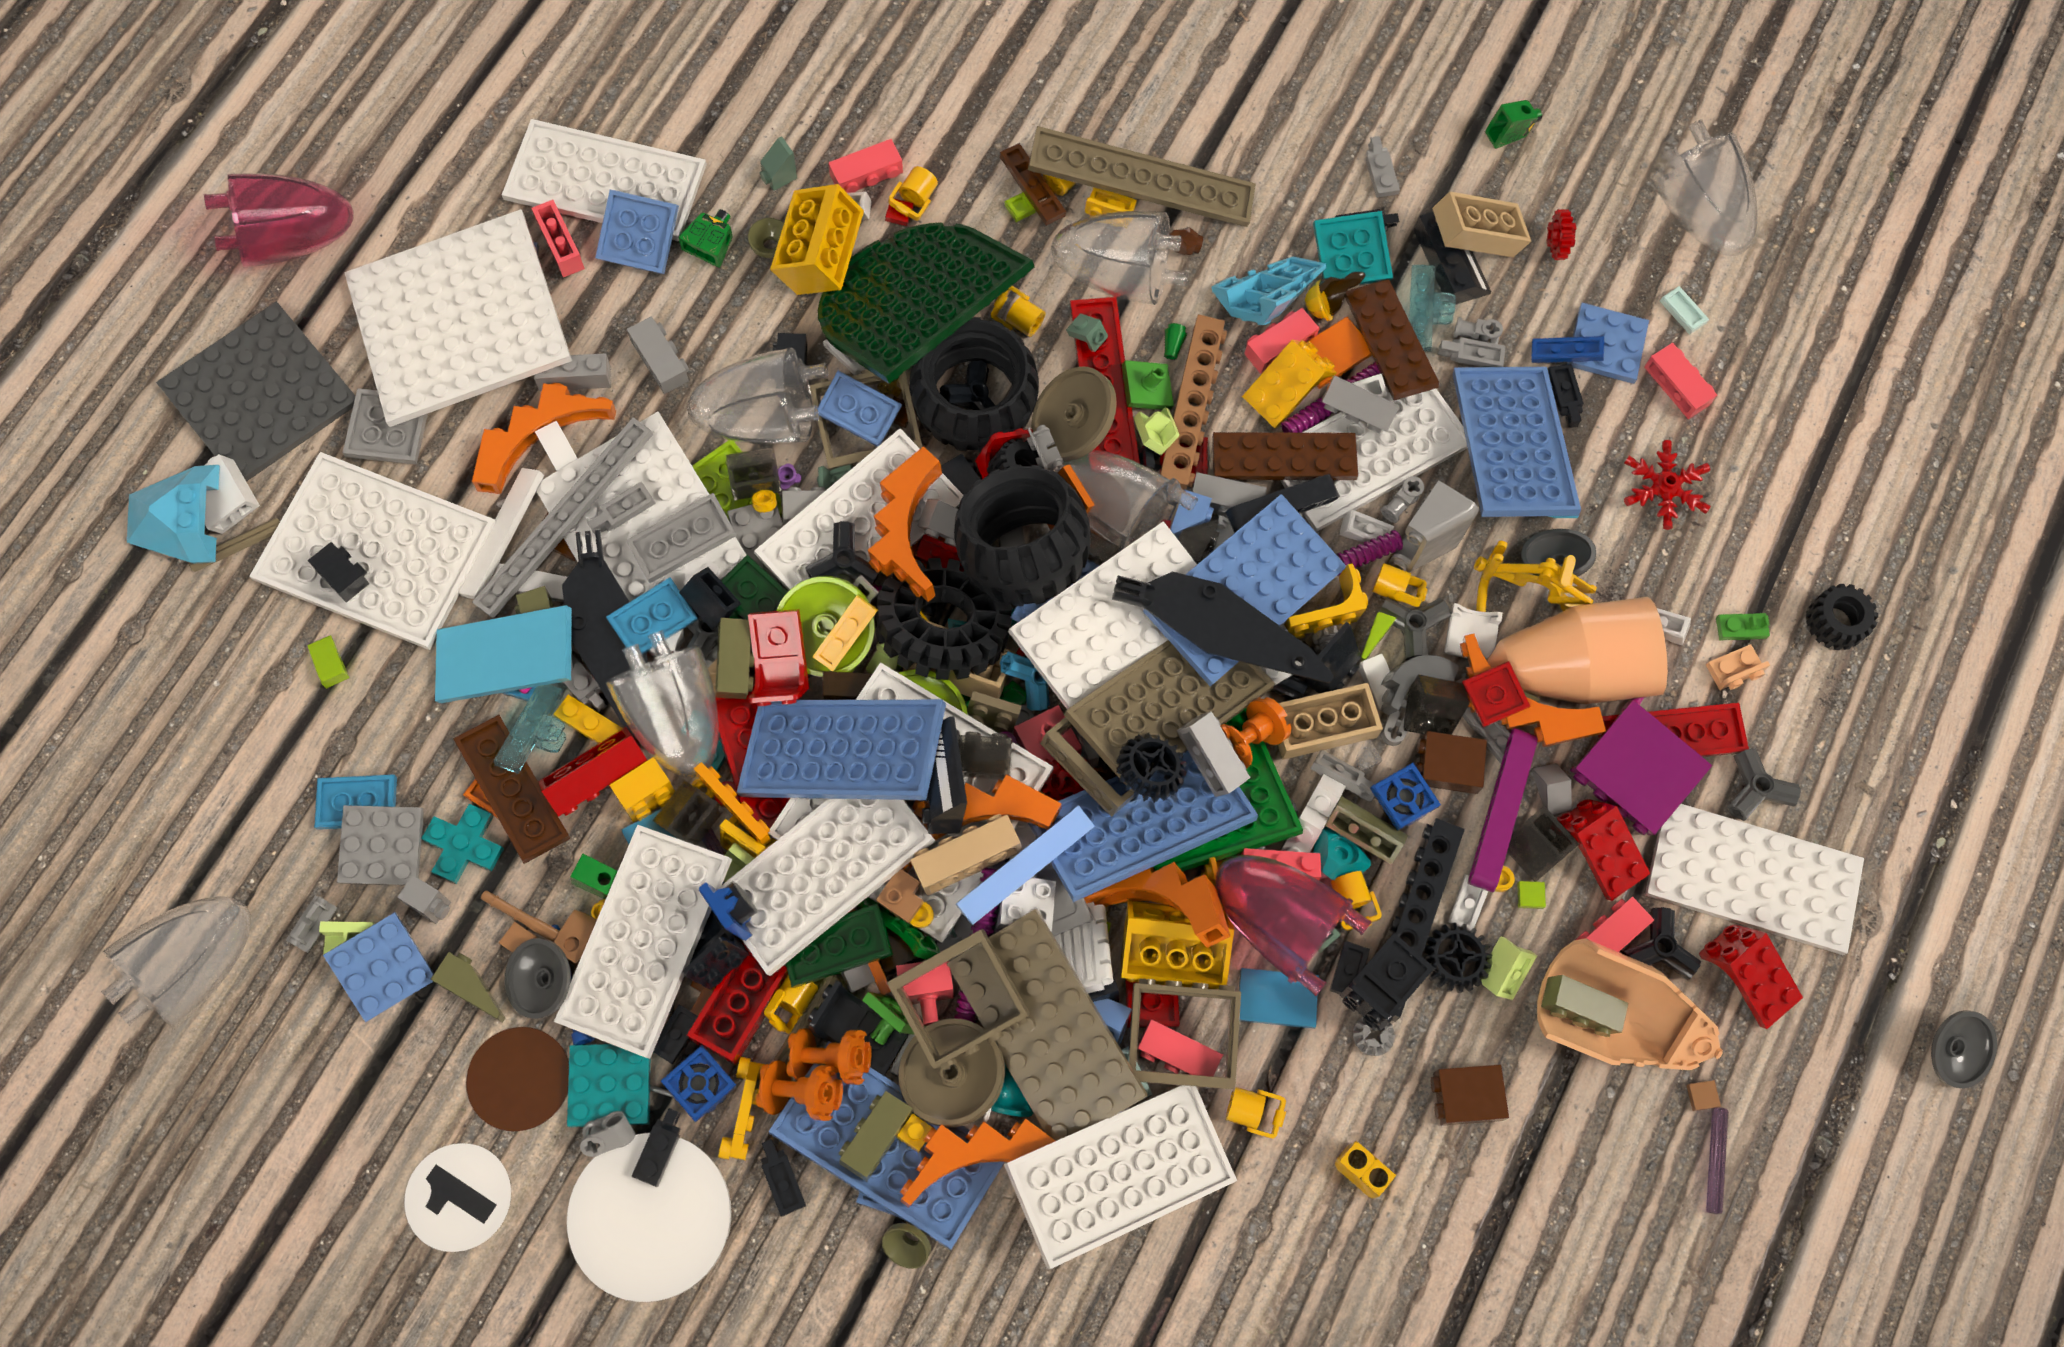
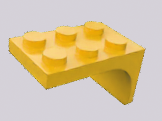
[1242,340,1337,428]
[1284,563,1368,640]

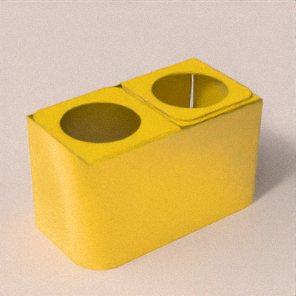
[1335,1141,1396,1198]

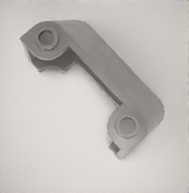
[1389,480,1479,573]

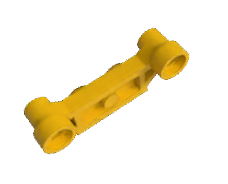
[718,1057,764,1160]

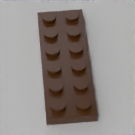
[1345,279,1439,401]
[1212,432,1358,480]
[453,715,571,864]

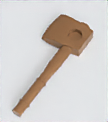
[481,890,597,967]

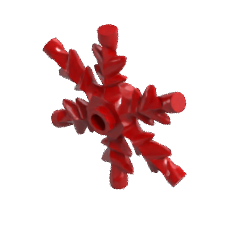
[1624,440,1711,530]

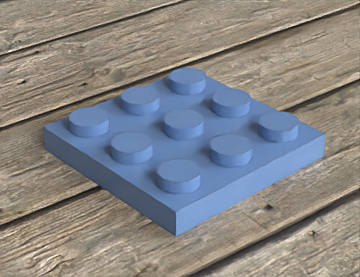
[595,189,679,275]
[1567,303,1649,384]
[323,912,434,1022]

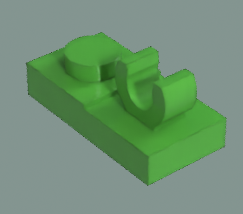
[1716,613,1770,641]

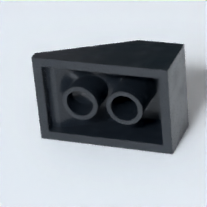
[1305,622,1361,694]

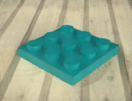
[1313,211,1393,285]
[567,1044,651,1128]

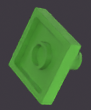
[1122,360,1174,410]
[862,992,926,1045]

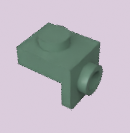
[1066,313,1108,352]
[817,464,854,490]

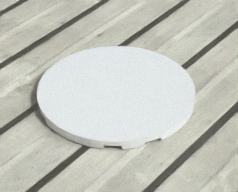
[567,1133,732,1302]

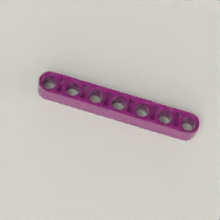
[1468,728,1538,893]

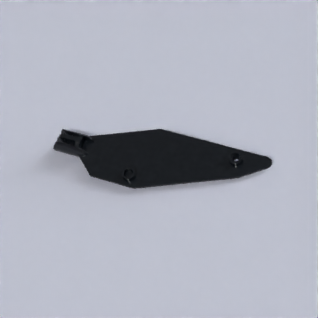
[562,530,658,750]
[1112,571,1333,683]

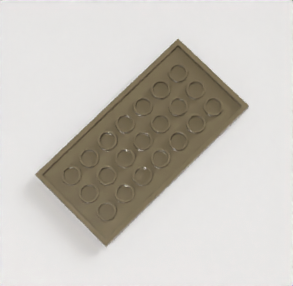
[1064,640,1275,792]
[946,908,1148,1141]

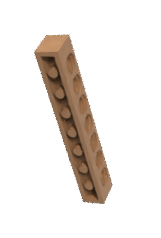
[1157,314,1227,494]

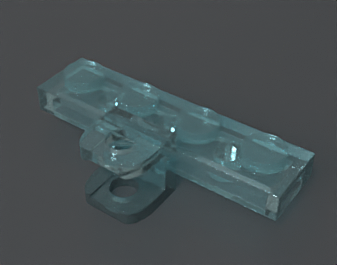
[1409,265,1456,352]
[494,684,566,774]

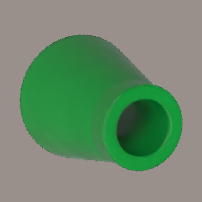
[1164,323,1187,360]

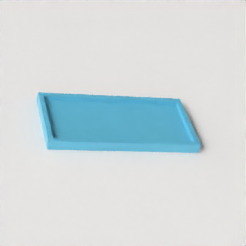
[435,605,572,703]

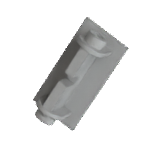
[1027,425,1063,471]
[285,895,337,953]

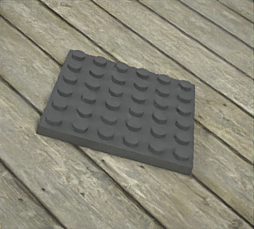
[156,301,356,482]

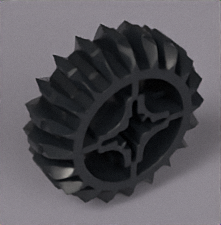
[1116,732,1187,803]
[1423,923,1492,993]

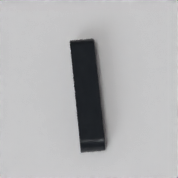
[1225,474,1340,533]

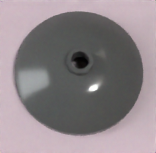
[1521,529,1596,577]
[505,938,570,1019]
[1931,1010,1997,1089]

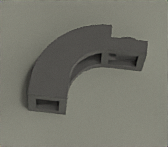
[1380,655,1460,715]

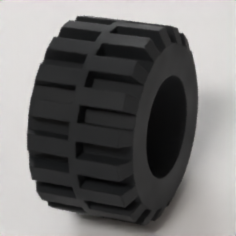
[987,439,1054,476]
[1806,583,1878,650]

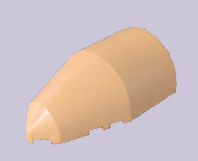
[1487,597,1668,705]
[1537,938,1723,1070]

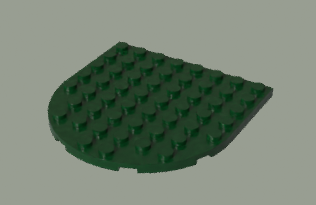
[818,222,1035,384]

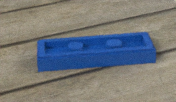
[1531,336,1605,363]

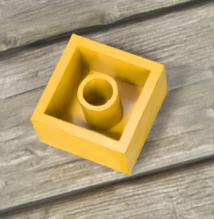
[609,757,677,823]

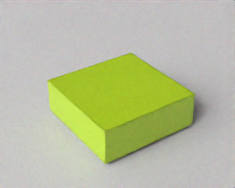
[1005,192,1036,222]
[1517,881,1546,909]

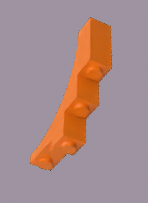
[472,383,616,494]
[868,446,942,602]
[1460,634,1606,747]
[902,775,1062,873]
[1084,862,1231,948]
[900,1118,1056,1208]

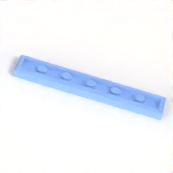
[956,806,1094,925]

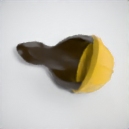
[1305,272,1365,321]

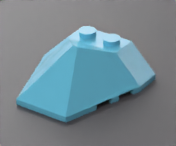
[1211,256,1326,325]
[127,465,220,564]

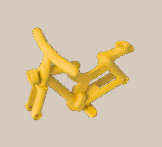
[1474,541,1597,612]

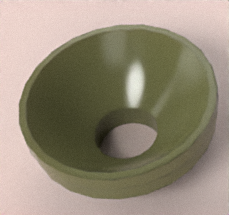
[748,218,784,258]
[882,1223,931,1269]

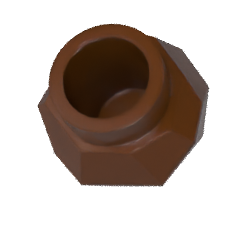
[1169,227,1203,255]

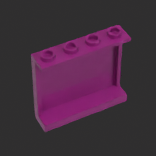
[1570,700,1713,836]

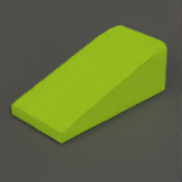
[1361,612,1396,661]
[307,635,350,689]

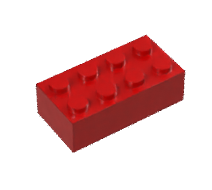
[538,727,648,817]
[687,943,788,1066]

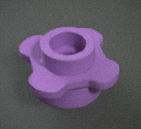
[773,464,801,491]

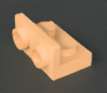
[1706,644,1770,690]

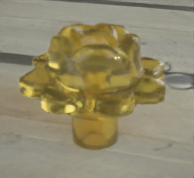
[877,379,901,397]

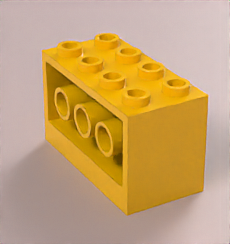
[770,184,864,295]
[1121,900,1234,990]

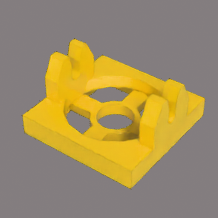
[720,816,777,858]

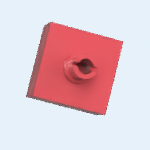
[1013,705,1082,762]
[896,961,954,1026]

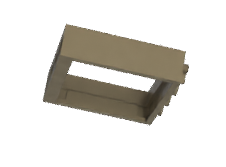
[810,369,922,471]
[1040,717,1134,817]
[887,929,1030,1070]
[1128,979,1241,1090]

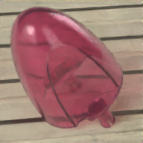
[204,173,354,268]
[1215,855,1372,996]

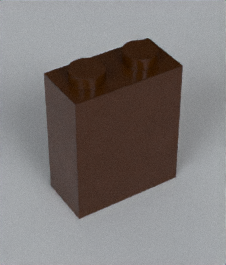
[1416,731,1487,794]
[1431,1064,1509,1126]

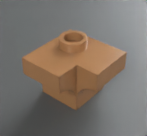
[876,869,924,924]

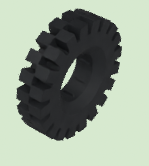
[875,558,1012,680]

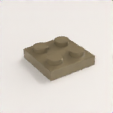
[967,691,1022,734]

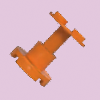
[1220,697,1291,769]
[787,1028,871,1085]
[756,1060,843,1121]

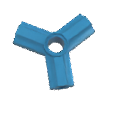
[1000,651,1050,711]

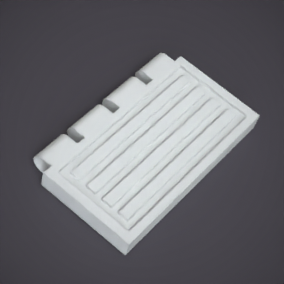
[1054,902,1113,993]

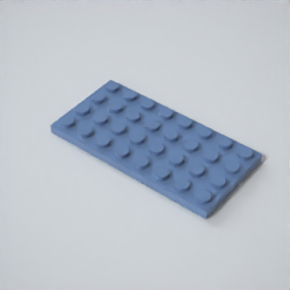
[1453,367,1581,517]
[1143,494,1346,687]
[736,699,946,800]
[1028,751,1258,902]
[769,1041,1005,1250]

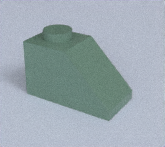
[760,136,797,191]

